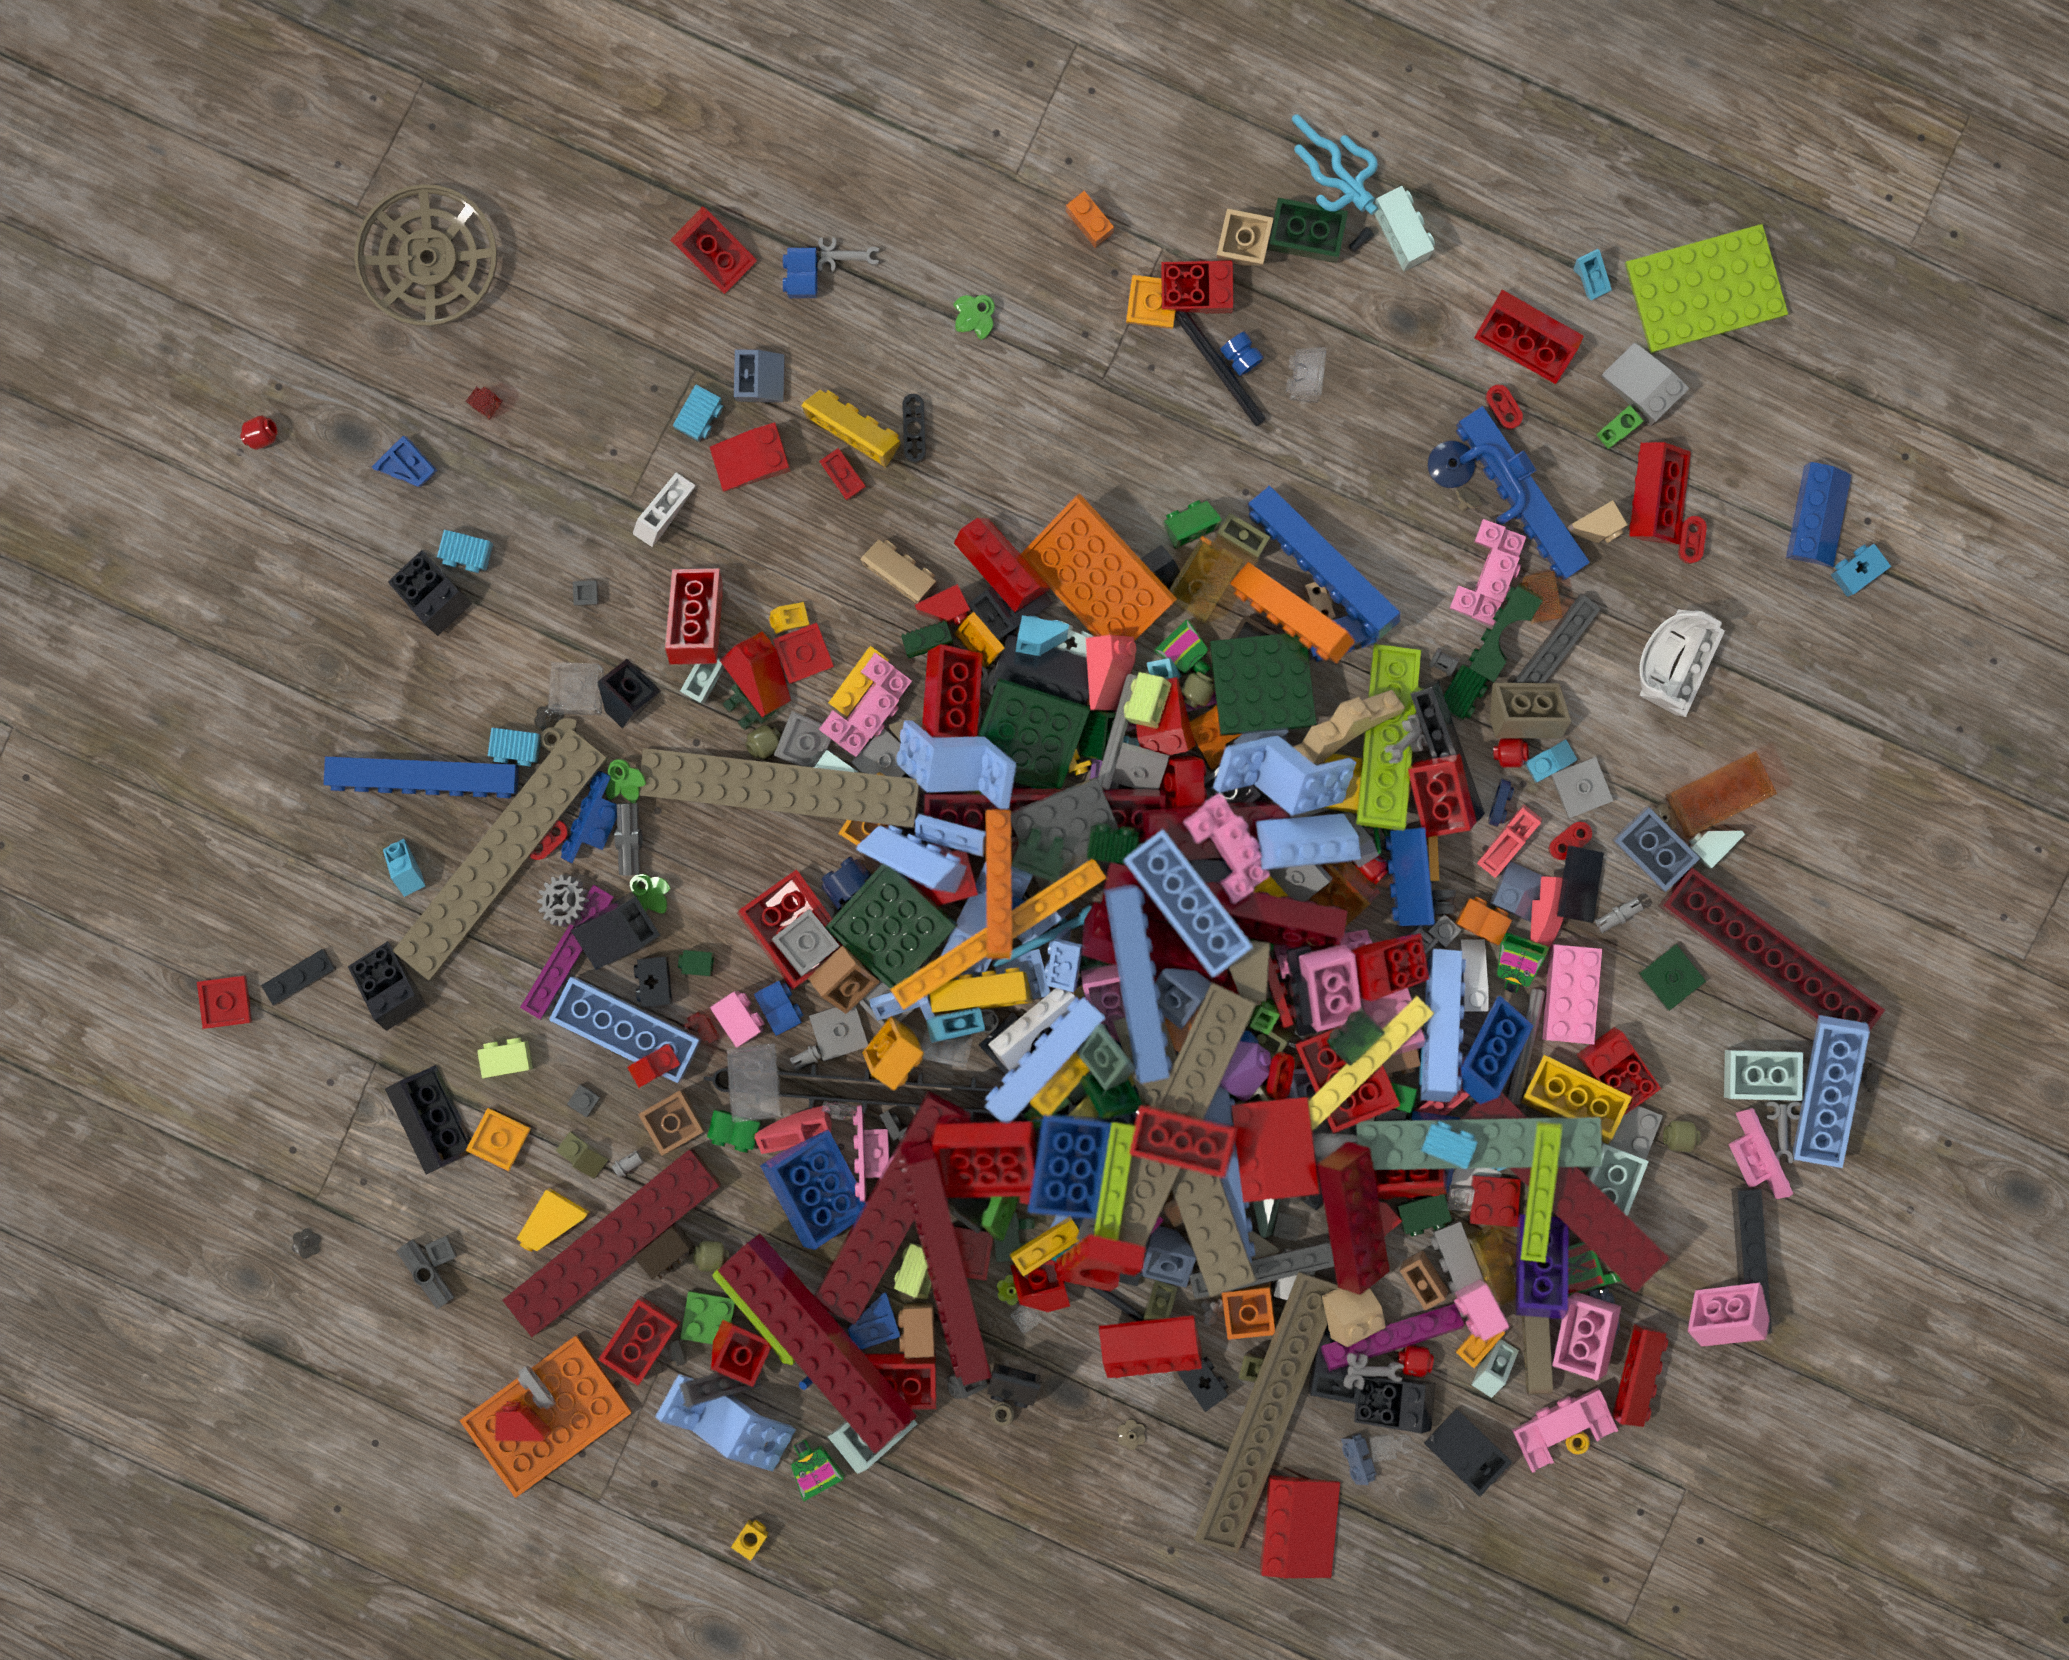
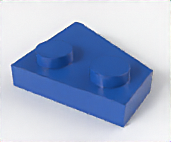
[372,436,437,487]
[848,1292,901,1350]

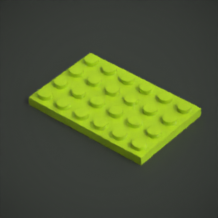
[1624,224,1788,354]

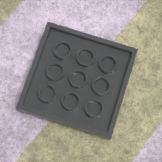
[1011,777,1120,891]

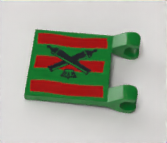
[1568,1241,1622,1297]

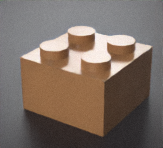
[808,946,880,1014]
[638,1089,706,1156]
[899,1303,935,1358]

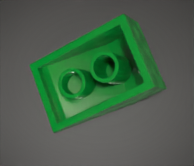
[1163,500,1222,549]

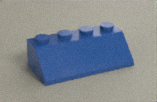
[1786,462,1851,567]
[1461,996,1534,1104]

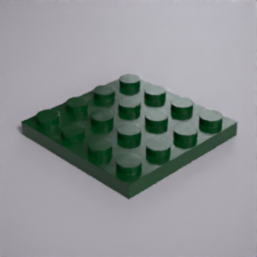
[1210,634,1316,736]
[978,678,1090,789]
[825,863,958,989]

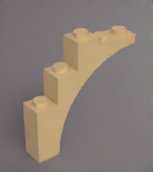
[1293,690,1405,766]

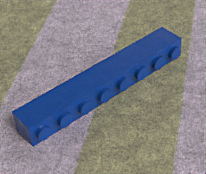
[1456,406,1590,581]
[1248,485,1400,640]
[324,757,519,798]

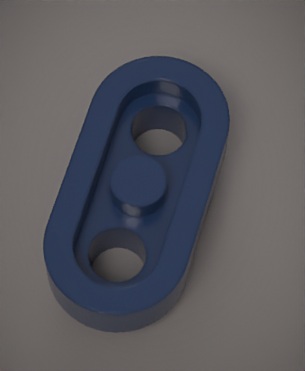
[1488,779,1514,827]

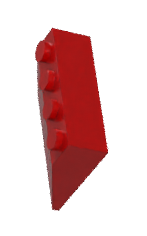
[737,869,847,990]
[1295,1020,1400,1133]
[1231,1097,1320,1202]
[932,1122,1037,1198]
[1260,1475,1340,1578]

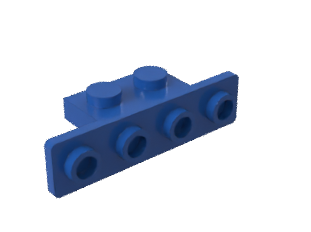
[561,771,617,863]

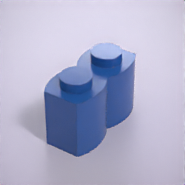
[783,248,818,298]
[754,980,804,1036]

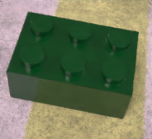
[1267,197,1348,263]

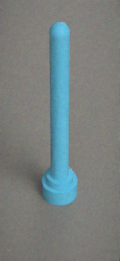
[992,905,1091,968]

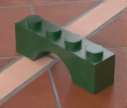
[1468,583,1544,682]

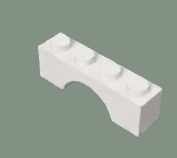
[988,988,1076,1071]

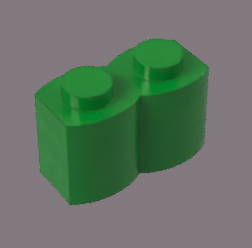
[707,1109,762,1153]

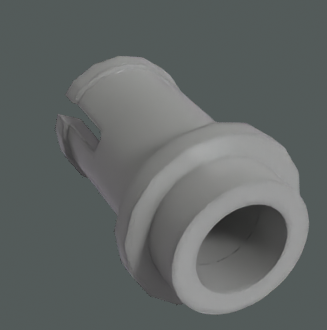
[790,1045,822,1071]
[612,1150,644,1178]

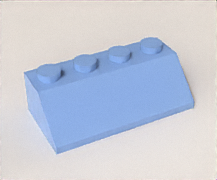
[1256,814,1361,870]
[856,825,967,893]

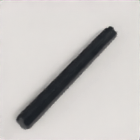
[1174,311,1266,426]

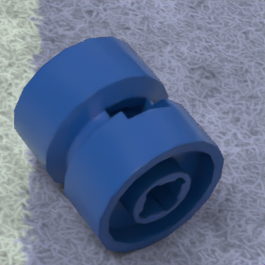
[1220,331,1264,377]

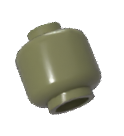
[1181,672,1215,708]
[745,725,781,760]
[1663,1120,1701,1152]
[693,1241,729,1272]

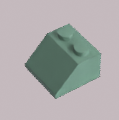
[1077,1024,1136,1090]

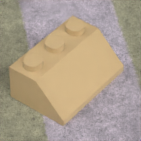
[860,539,937,604]

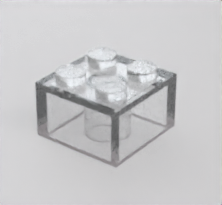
[548,662,604,715]

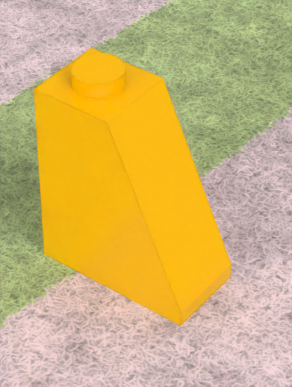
[517,1188,590,1252]

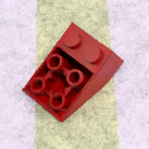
[1161,261,1233,314]
[1350,933,1429,1001]
[1576,1027,1661,1116]

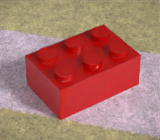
[1408,754,1476,838]
[598,1296,681,1386]

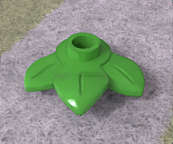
[953,295,995,340]
[605,759,646,803]
[630,873,671,913]

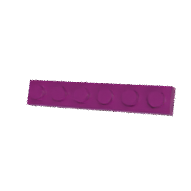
[520,885,614,1020]
[1321,1304,1464,1371]

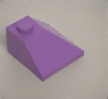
[1219,1041,1271,1102]

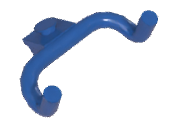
[1459,444,1537,525]

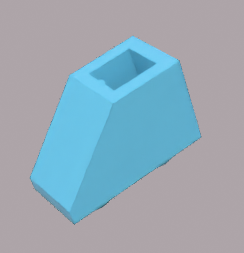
[1015,615,1069,656]
[383,839,425,897]

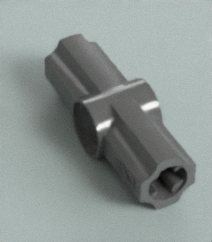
[615,803,643,876]
[396,1239,455,1309]

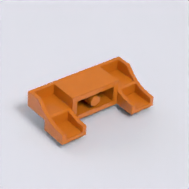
[1190,705,1242,770]

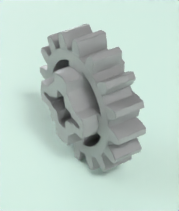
[537,875,589,927]

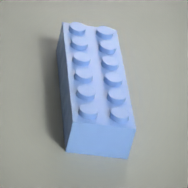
[1123,830,1252,977]
[1421,949,1466,1102]
[549,977,702,1083]
[985,996,1105,1123]
[1793,1015,1869,1168]

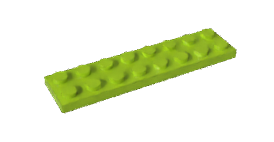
[1356,644,1421,831]

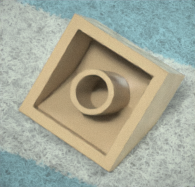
[1217,209,1274,265]
[1567,501,1627,543]
[1322,1288,1386,1347]

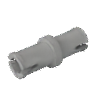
[1595,897,1644,934]

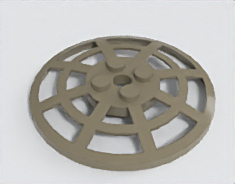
[354,184,497,327]

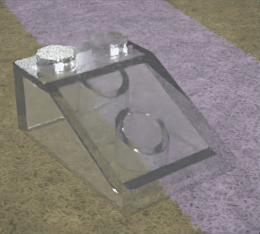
[727,1043,783,1122]

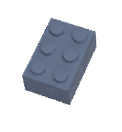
[1612,807,1700,892]

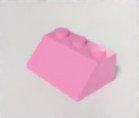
[1688,1283,1769,1346]

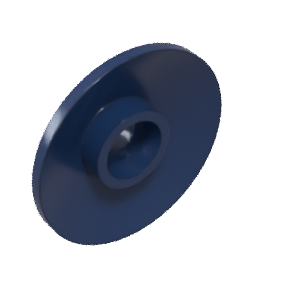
[1428,441,1475,488]

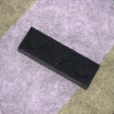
[261,949,336,1006]

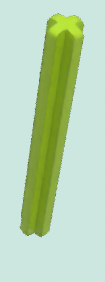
[712,1267,794,1365]

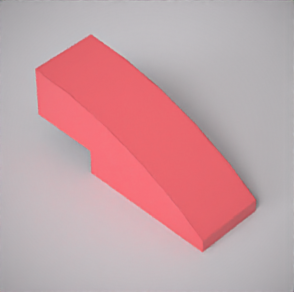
[1477,804,1542,878]
[1530,877,1563,948]
[755,1105,832,1154]

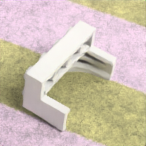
[1639,609,1725,717]

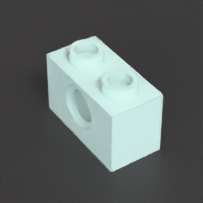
[680,658,725,705]

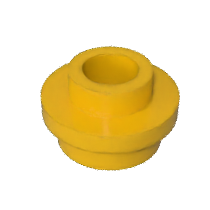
[1565,1431,1590,1455]

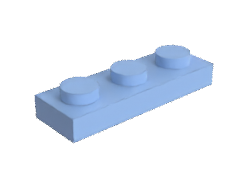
[915,814,986,856]

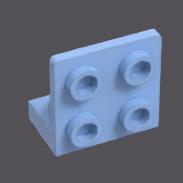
[1044,927,1082,992]
[995,949,1050,999]

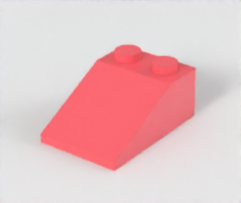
[1086,635,1136,711]

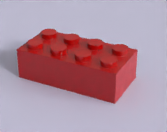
[665,568,723,664]
[922,644,983,738]
[1129,1105,1238,1178]

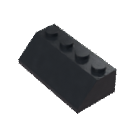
[993,633,1090,706]
[385,1065,471,1175]

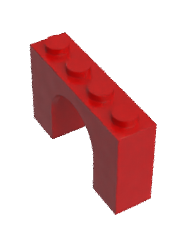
[1055,1234,1145,1292]

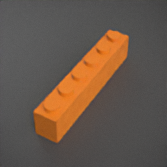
[1230,562,1355,664]
[986,810,1011,959]

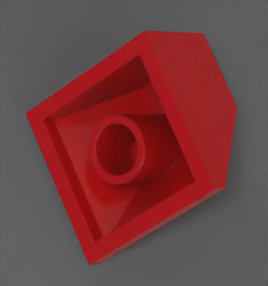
[1010,1259,1070,1313]

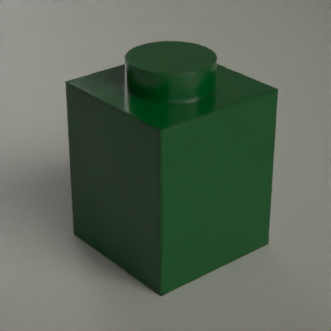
[678,950,715,976]

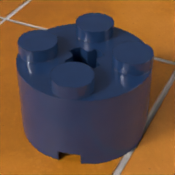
[821,856,872,911]

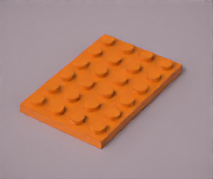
[1021,494,1177,641]
[459,1335,633,1498]

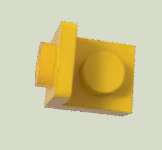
[769,602,809,634]
[1068,749,1092,776]

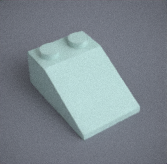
[828,1420,917,1474]

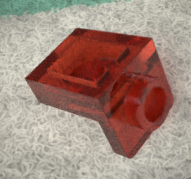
[683,1012,720,1044]

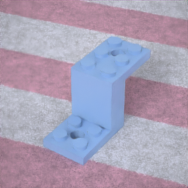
[897,720,1016,809]
[1213,735,1356,815]
[940,862,1033,980]
[656,1375,796,1471]

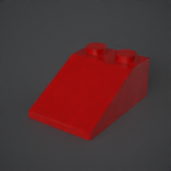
[670,206,757,294]
[709,422,791,492]
[719,631,791,717]
[1136,677,1196,755]
[904,850,978,906]

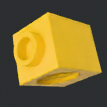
[731,1520,769,1561]

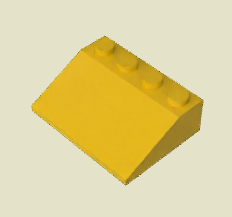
[801,390,901,468]

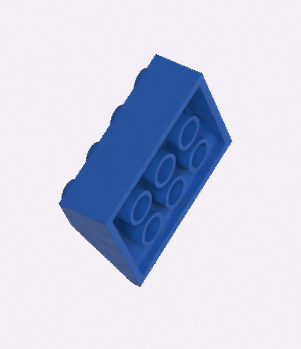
[1384,828,1435,926]
[1028,1115,1112,1219]
[760,1130,866,1250]

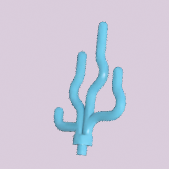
[1292,114,1378,215]

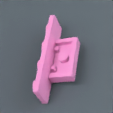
[853,1105,889,1202]
[1729,1108,1793,1199]

